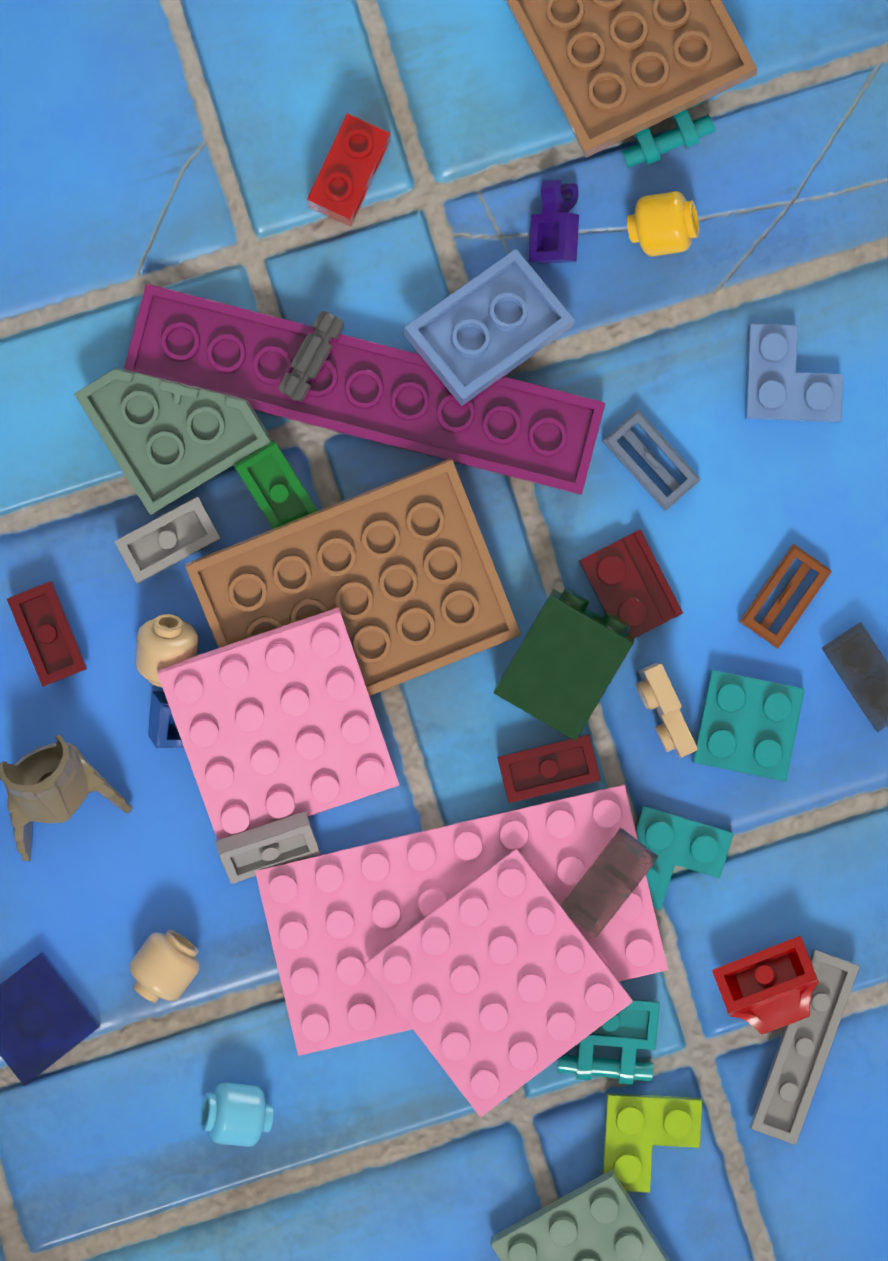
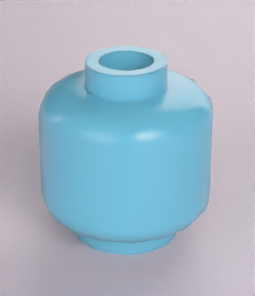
[200,1083,273,1147]

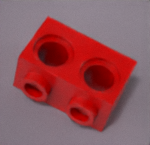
[307,113,391,227]

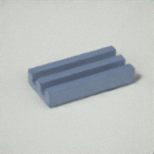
[602,409,701,511]

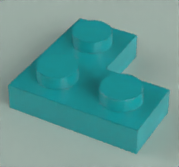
[635,805,734,910]

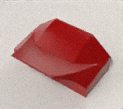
[712,935,819,1035]

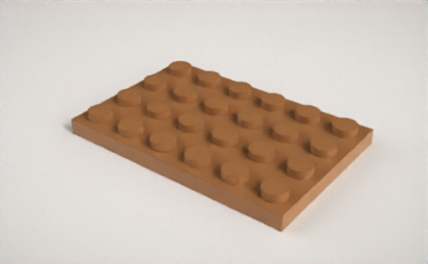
[185,458,521,696]

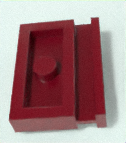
[579,529,683,638]

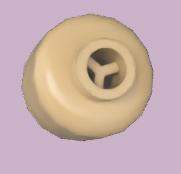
[135,614,198,687]
[129,930,200,1003]

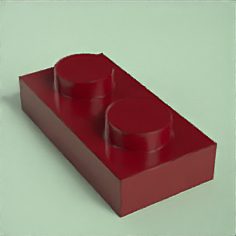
[7,581,88,687]
[497,734,601,803]

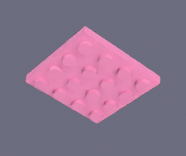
[157,607,399,840]
[365,848,633,1117]

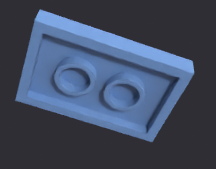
[403,249,575,406]

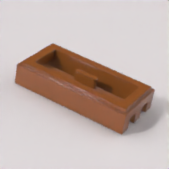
[738,544,832,649]

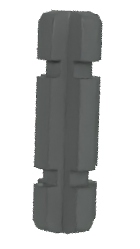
[279,311,344,402]

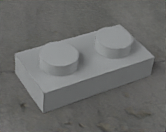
[114,497,221,584]
[215,811,321,884]

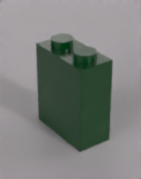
[493,588,635,741]

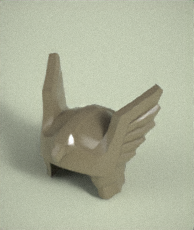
[0,735,133,862]

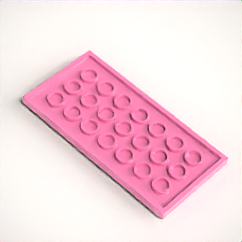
[255,784,668,1056]

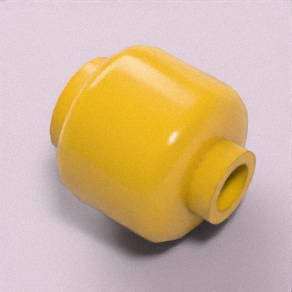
[627,191,699,257]

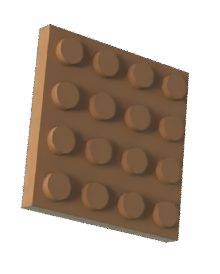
[505,0,757,158]

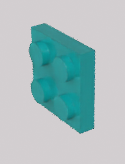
[692,670,805,781]

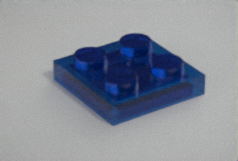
[0,951,101,1086]

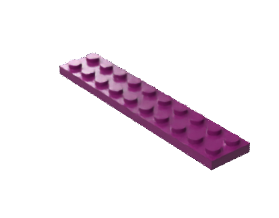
[124,283,606,495]

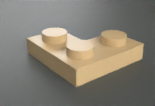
[635,663,698,758]

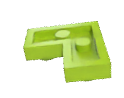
[602,1093,702,1193]

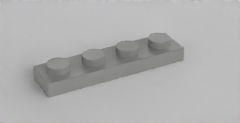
[749,949,860,1145]

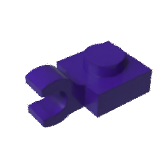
[528,179,579,264]

